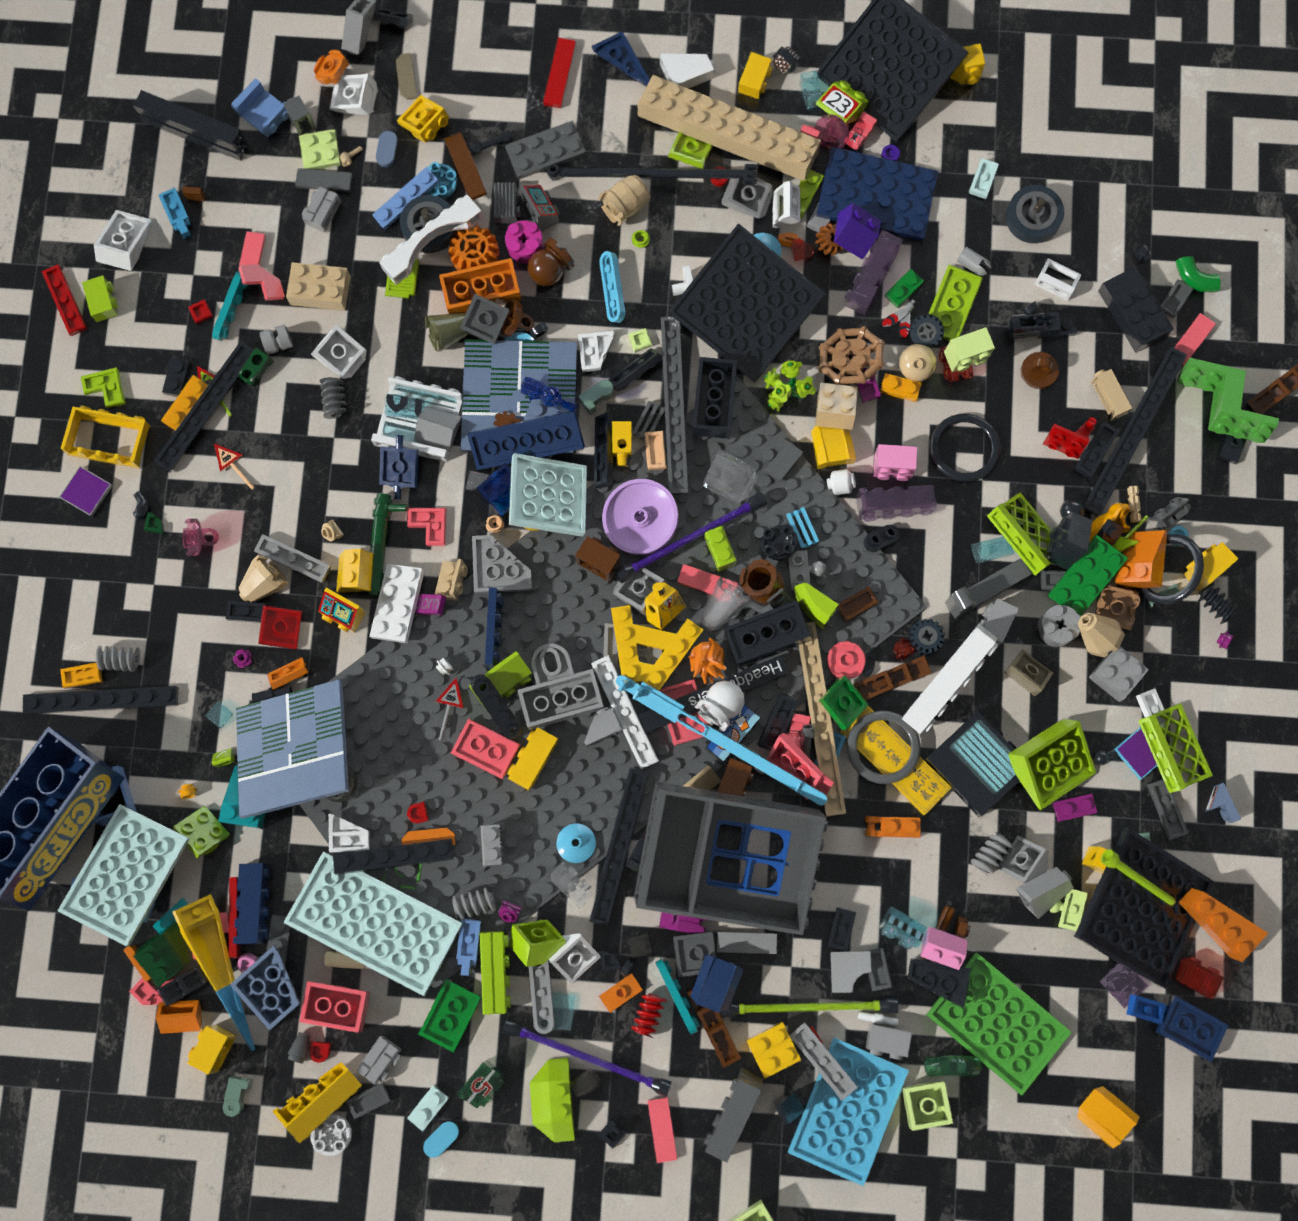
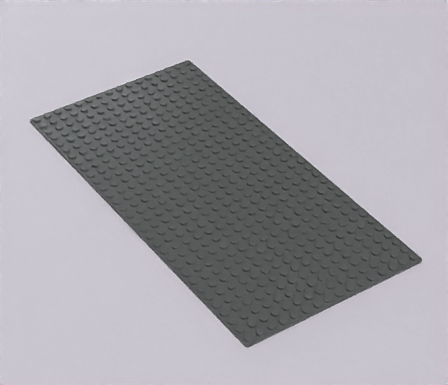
[299,377,926,988]

